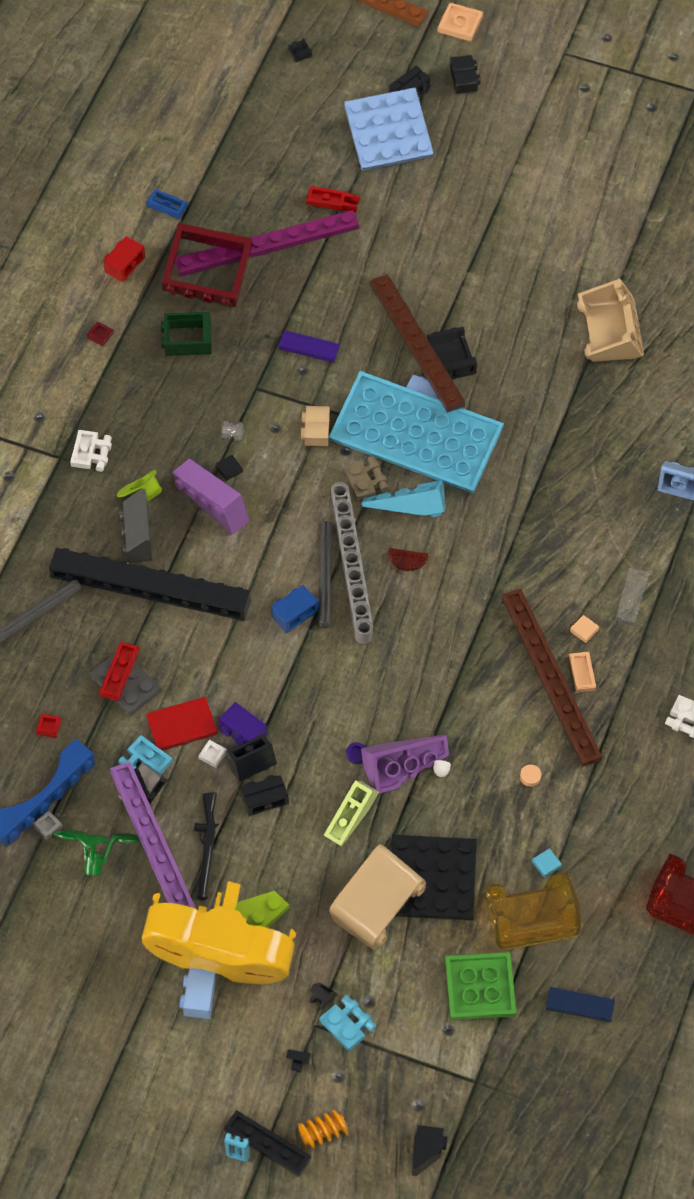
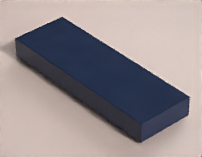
[546,987,615,1022]

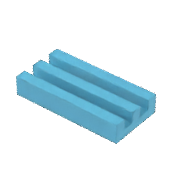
[224,1133,250,1162]

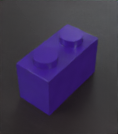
[219,702,267,745]

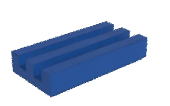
[146,189,188,219]

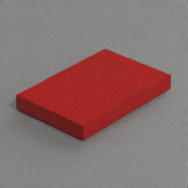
[146,697,218,751]

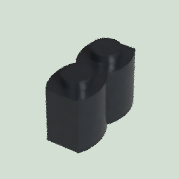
[450,55,481,94]

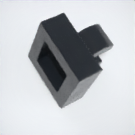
[288,38,312,62]
[309,982,338,1009]
[286,1049,311,1072]

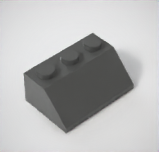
[120,489,152,563]

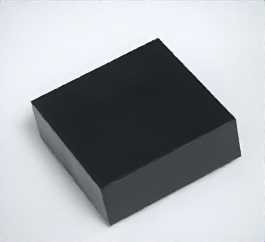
[216,455,243,481]

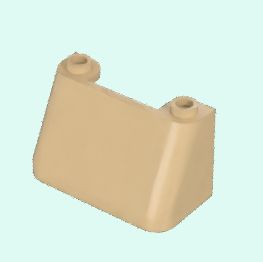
[577,279,644,362]
[329,844,426,951]

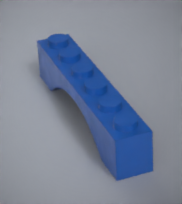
[0,739,95,847]

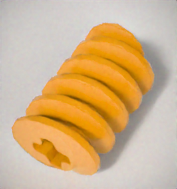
[298,1110,348,1149]

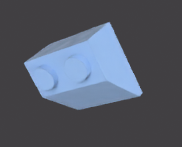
[657,461,694,501]

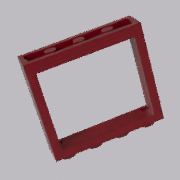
[162,223,252,307]

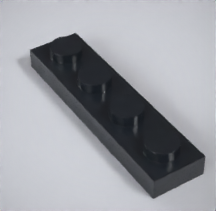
[224,1110,311,1177]

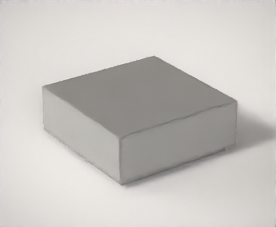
[33,811,63,840]

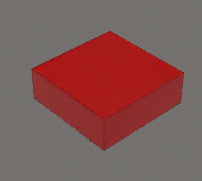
[36,714,62,738]

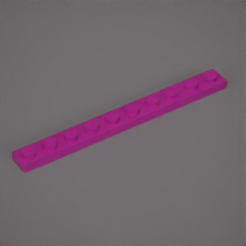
[175,210,359,277]

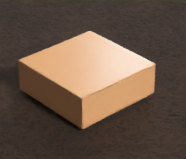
[570,615,599,643]

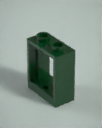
[161,312,212,356]

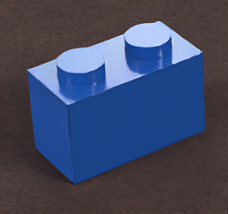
[271,585,319,633]

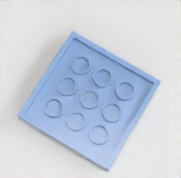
[344,88,434,171]

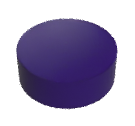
[346,742,366,764]

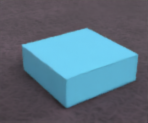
[532,848,562,878]

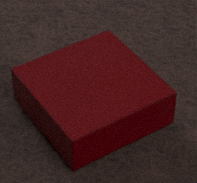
[87,321,114,346]

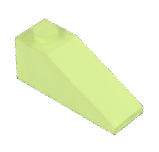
[324,780,379,846]

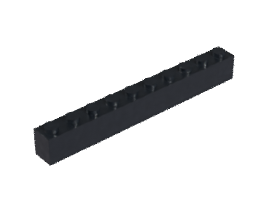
[49,548,251,621]

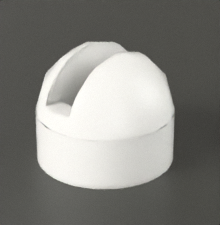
[433,760,451,777]

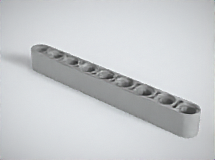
[331,482,373,644]

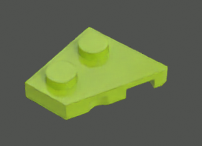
[235,891,290,928]

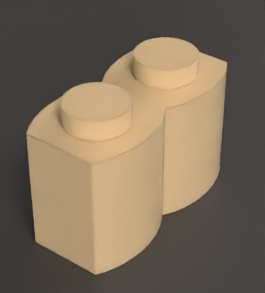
[301,406,330,446]

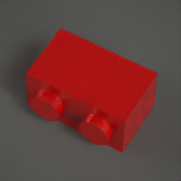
[103,236,145,282]

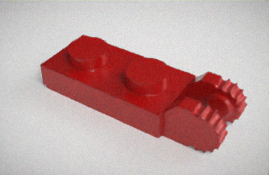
[306,186,360,213]

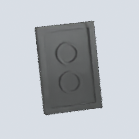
[90,653,162,716]

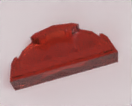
[389,548,429,571]

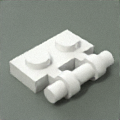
[70,430,112,472]
[665,695,694,738]

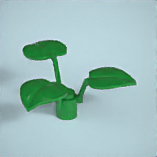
[53,830,141,876]

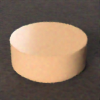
[520,765,541,787]

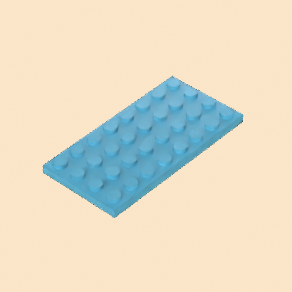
[329,371,504,494]

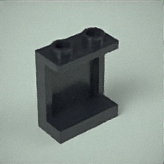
[427,327,477,379]

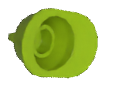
[117,470,162,501]

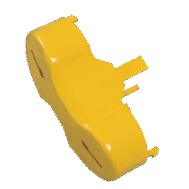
[142,881,296,985]

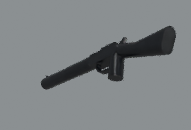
[194,792,219,900]

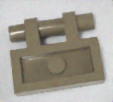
[343,456,389,501]

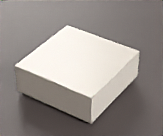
[198,740,227,768]

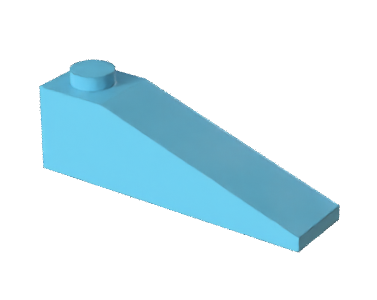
[362,480,446,517]

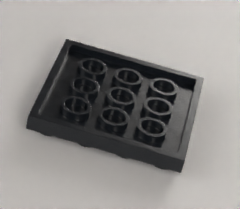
[391,834,477,921]

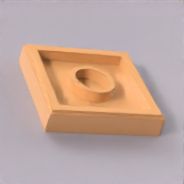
[438,3,483,42]

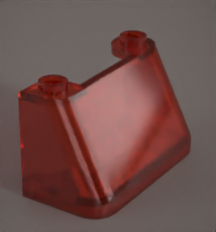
[646,854,694,935]

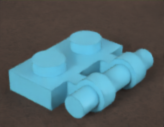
[118,735,173,774]
[319,995,376,1052]

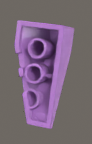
[361,734,449,793]

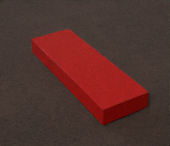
[99,641,140,702]

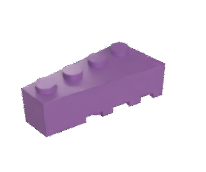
[172,459,249,535]

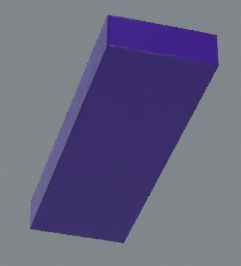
[279,331,340,363]

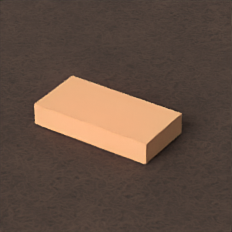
[569,652,596,693]

